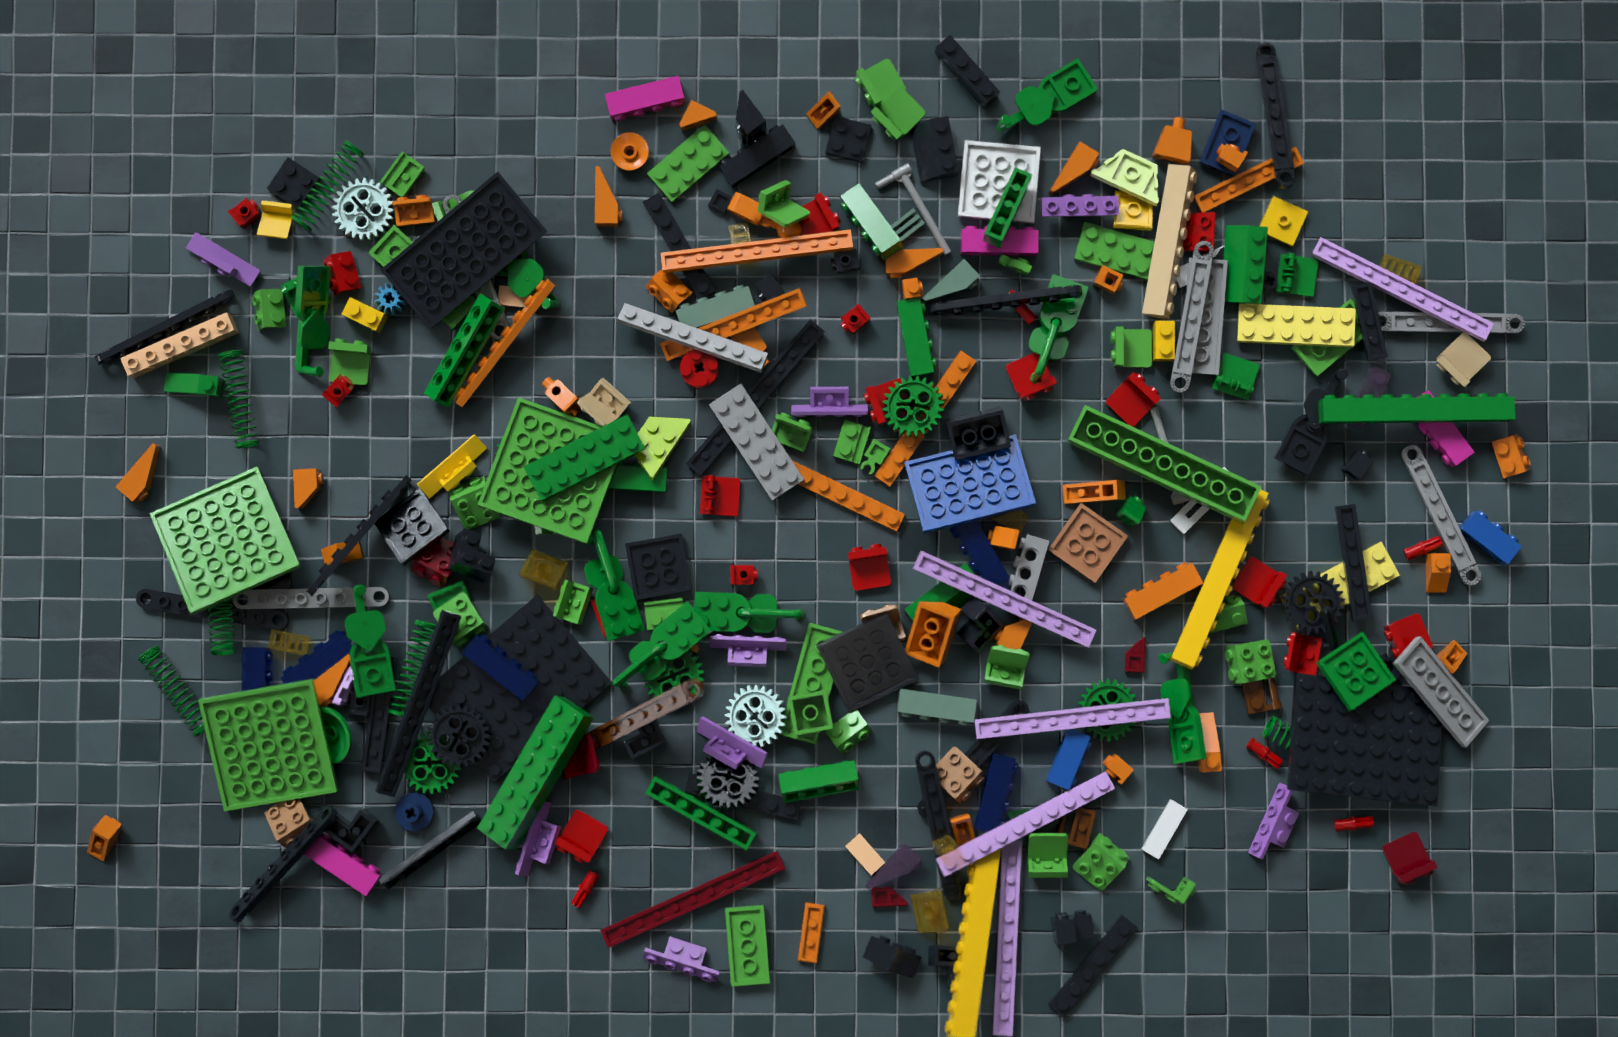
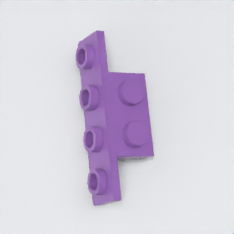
[1042,194,1119,217]
[186,232,261,287]
[791,387,868,417]
[709,634,787,667]
[697,717,767,769]
[1248,783,1299,859]
[515,801,561,877]
[643,937,720,982]

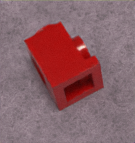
[227,198,261,229]
[840,303,870,335]
[322,374,355,407]
[730,565,758,585]

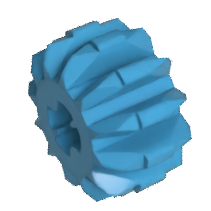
[374,283,407,315]

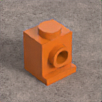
[1216,144,1248,172]
[1093,265,1124,294]
[901,277,923,300]
[1102,754,1134,784]

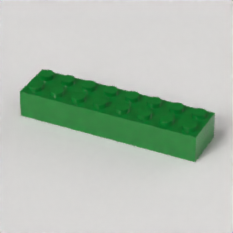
[477,695,594,850]

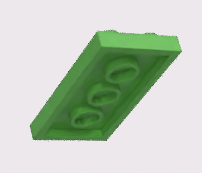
[647,124,730,203]
[1074,222,1155,280]
[1291,298,1362,377]
[725,905,770,986]

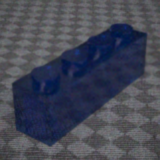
[949,521,1010,585]
[280,630,354,684]
[462,634,538,701]
[242,647,273,691]
[974,753,1018,832]

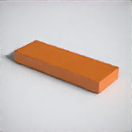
[798,902,825,963]

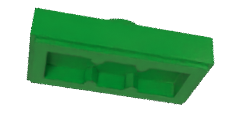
[427,580,471,611]

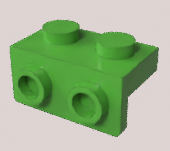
[252,289,286,330]
[553,580,593,625]
[1210,595,1248,633]
[825,710,872,754]

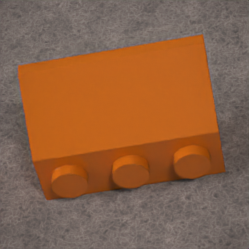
[905,602,961,667]

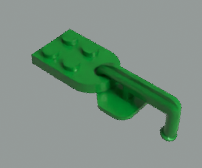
[996,58,1098,132]
[499,250,561,309]
[295,266,331,377]
[1028,274,1088,384]
[584,529,645,641]
[345,585,395,697]
[694,592,805,633]
[612,601,712,690]
[1159,653,1207,764]

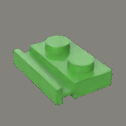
[380,151,426,197]
[833,419,871,465]
[644,598,683,630]

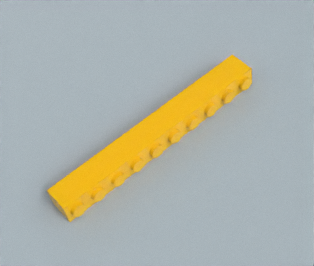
[1170,490,1270,670]
[945,848,1001,1037]

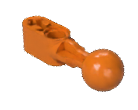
[727,192,802,238]

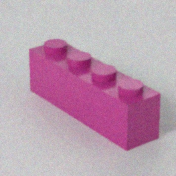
[605,76,685,121]
[961,226,1039,256]
[1418,390,1474,467]
[304,832,382,896]

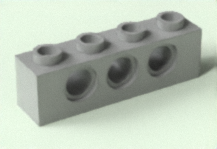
[1008,534,1049,601]

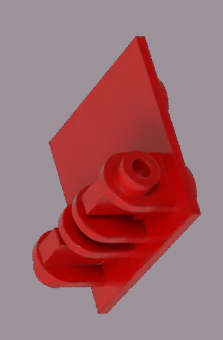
[1182,212,1216,253]
[700,475,740,516]

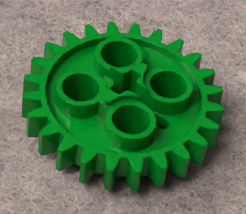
[882,376,945,438]
[642,651,704,698]
[1077,679,1139,741]
[404,731,462,794]

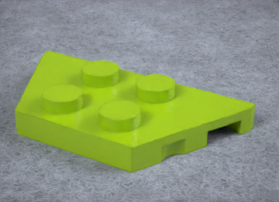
[634,417,691,480]

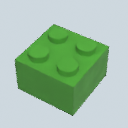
[788,690,833,735]

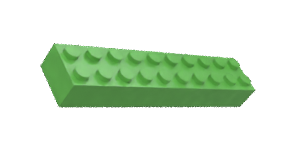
[1068,405,1262,524]

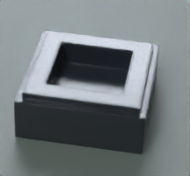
[708,189,733,215]

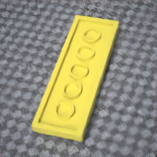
[1237,304,1356,348]
[1280,542,1400,629]

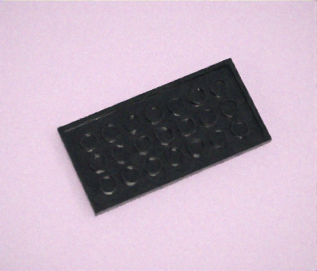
[381,171,548,329]

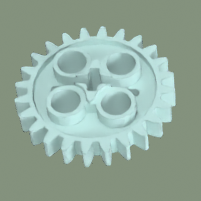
[332,178,395,241]
[725,685,788,747]

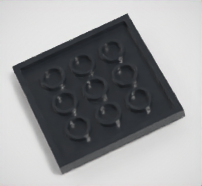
[817,612,919,712]

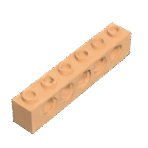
[120,312,239,378]

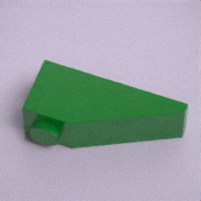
[164,372,224,398]
[1115,496,1146,527]

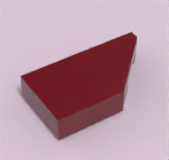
[1124,637,1145,673]
[871,886,908,907]

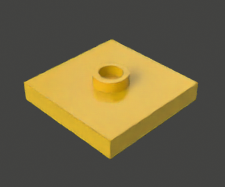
[1113,191,1153,231]
[1260,196,1308,247]

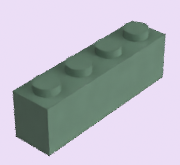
[676,285,755,328]
[897,689,977,726]

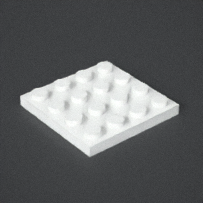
[958,140,1041,224]

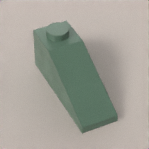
[922,259,980,303]

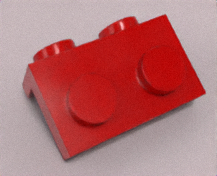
[324,251,361,296]

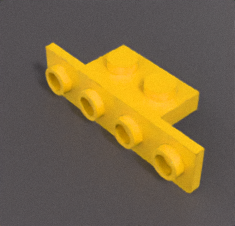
[417,435,487,498]

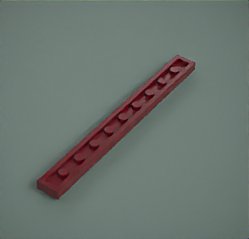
[600,850,785,948]

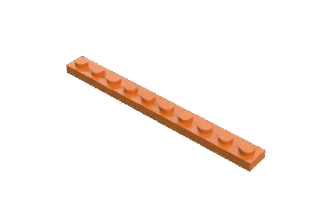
[661,230,853,273]

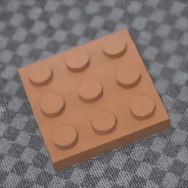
[1048,503,1128,583]

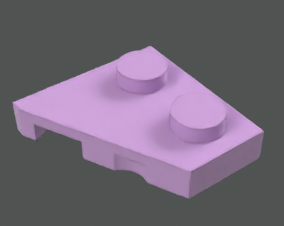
[332,666,355,705]

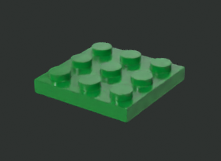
[1316,632,1396,711]

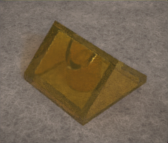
[519,549,568,590]
[910,888,949,933]

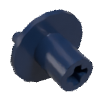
[395,792,434,831]

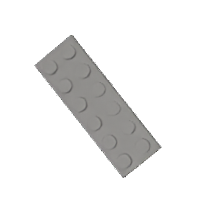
[1186,258,1228,375]
[709,384,804,501]
[1393,637,1489,747]

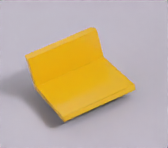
[257,201,294,239]

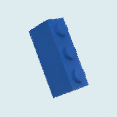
[1459,511,1522,565]
[1046,729,1092,790]

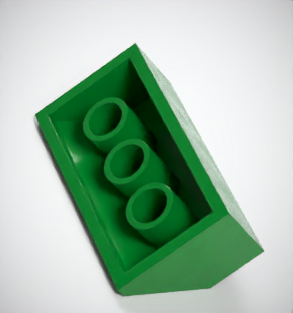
[1223,225,1268,304]
[904,563,980,622]

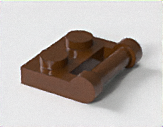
[1241,677,1282,714]
[1056,807,1096,849]

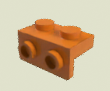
[392,195,435,227]
[646,269,693,313]
[1491,434,1531,478]

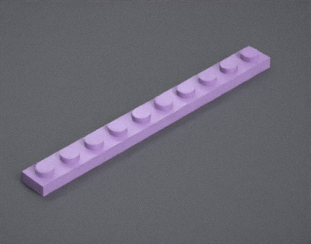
[1311,237,1494,342]
[913,551,1096,648]
[975,698,1171,739]
[935,772,1115,877]
[993,840,1022,1036]

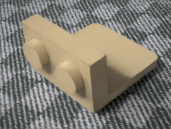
[1436,332,1491,387]
[577,378,631,426]

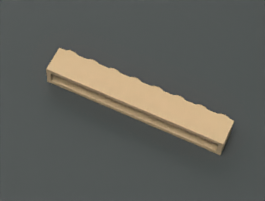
[1142,164,1197,319]

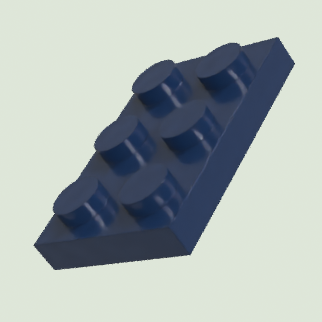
[1199,109,1256,177]

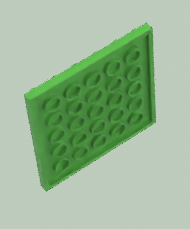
[477,397,617,544]
[149,467,301,615]
[198,679,338,811]

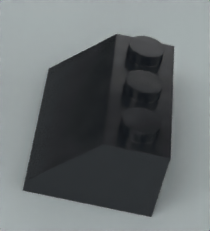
[735,90,767,146]
[910,116,959,183]
[944,406,1011,460]

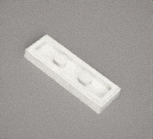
[1141,799,1188,859]

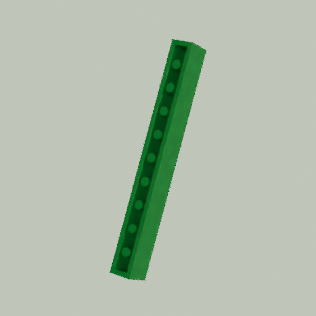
[1318,393,1515,424]

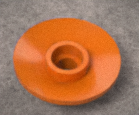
[611,132,649,171]

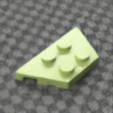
[1090,149,1159,206]

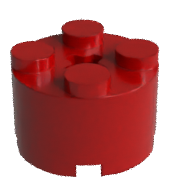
[680,349,719,389]

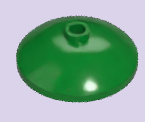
[320,707,352,764]

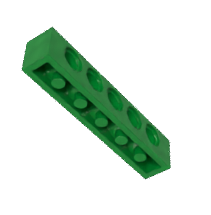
[424,293,505,408]
[645,776,757,850]

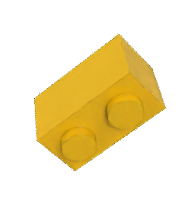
[342,297,388,334]
[1152,321,1175,362]

